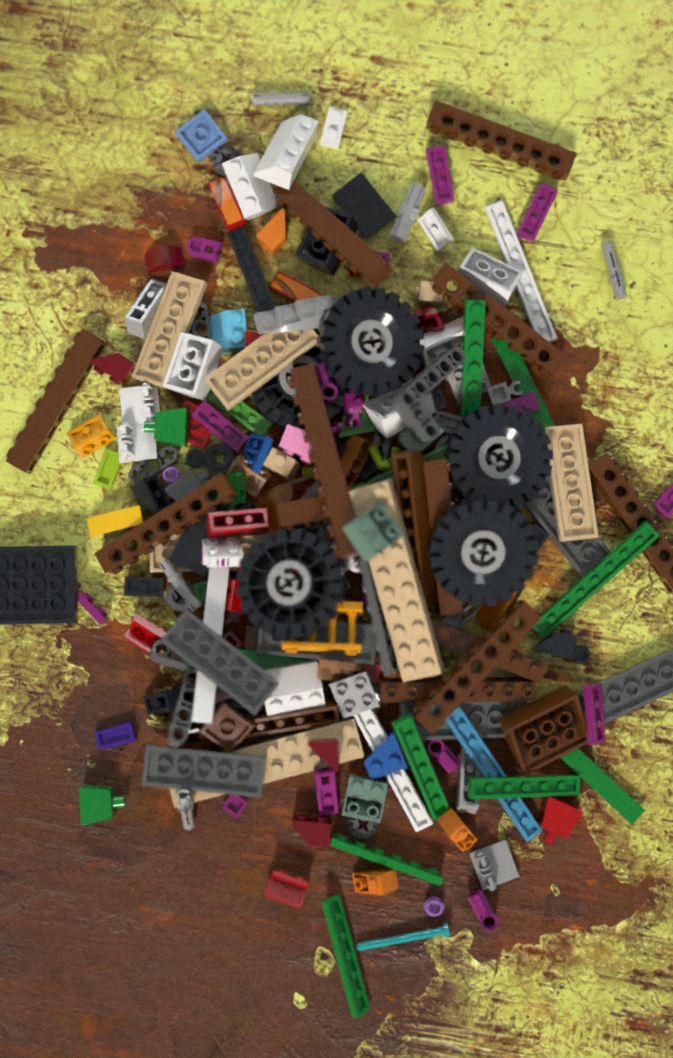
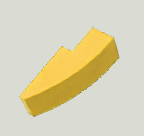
[87,505,145,537]

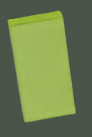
[93,448,122,490]

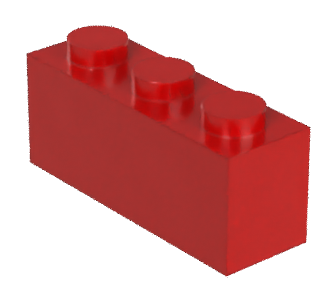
[205,508,269,539]

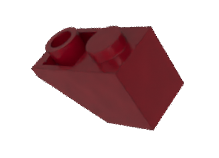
[90,353,136,386]
[292,814,331,848]

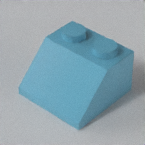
[209,309,248,354]

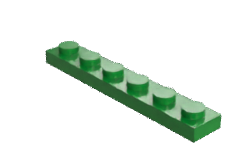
[460,300,486,417]
[391,714,450,820]
[468,774,580,799]
[330,834,443,886]
[321,894,370,1018]

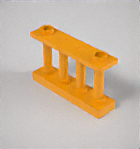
[281,601,363,656]

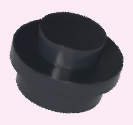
[186,449,204,468]
[572,645,590,664]

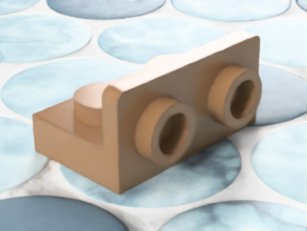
[226,454,272,498]
[317,660,362,681]

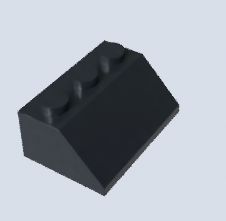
[295,206,359,276]

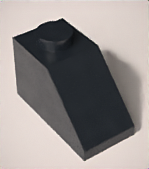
[130,474,171,514]
[531,629,577,659]
[143,687,188,715]

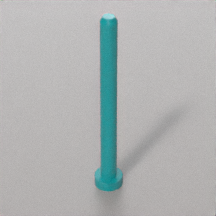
[356,923,450,951]

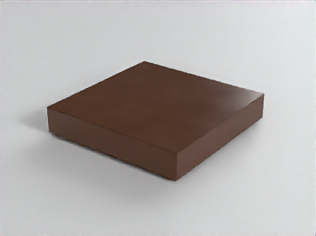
[199,700,255,753]

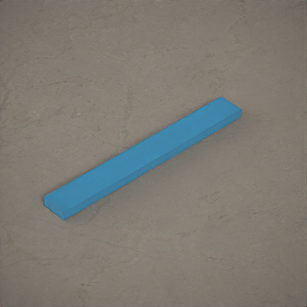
[445,706,543,842]

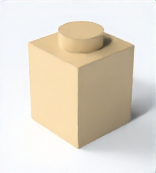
[415,281,442,307]

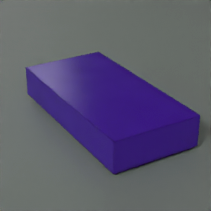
[94,721,137,751]

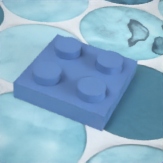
[175,109,228,164]

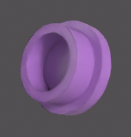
[162,466,181,484]
[424,896,444,917]

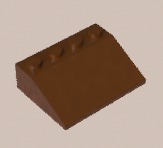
[498,685,589,776]

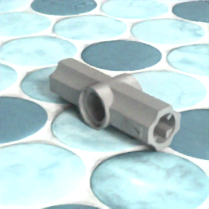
[390,183,426,242]

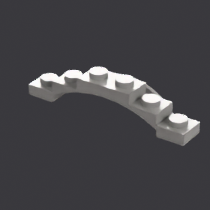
[253,294,344,334]

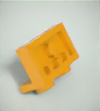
[67,414,115,458]

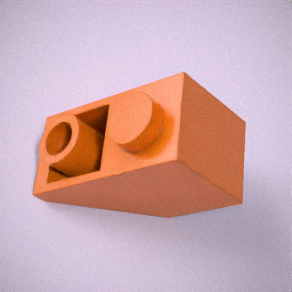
[256,209,286,257]
[437,808,478,852]
[352,867,399,896]

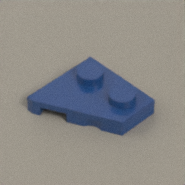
[242,433,273,474]
[364,731,408,780]

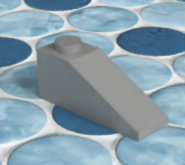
[125,279,167,339]
[456,748,480,814]

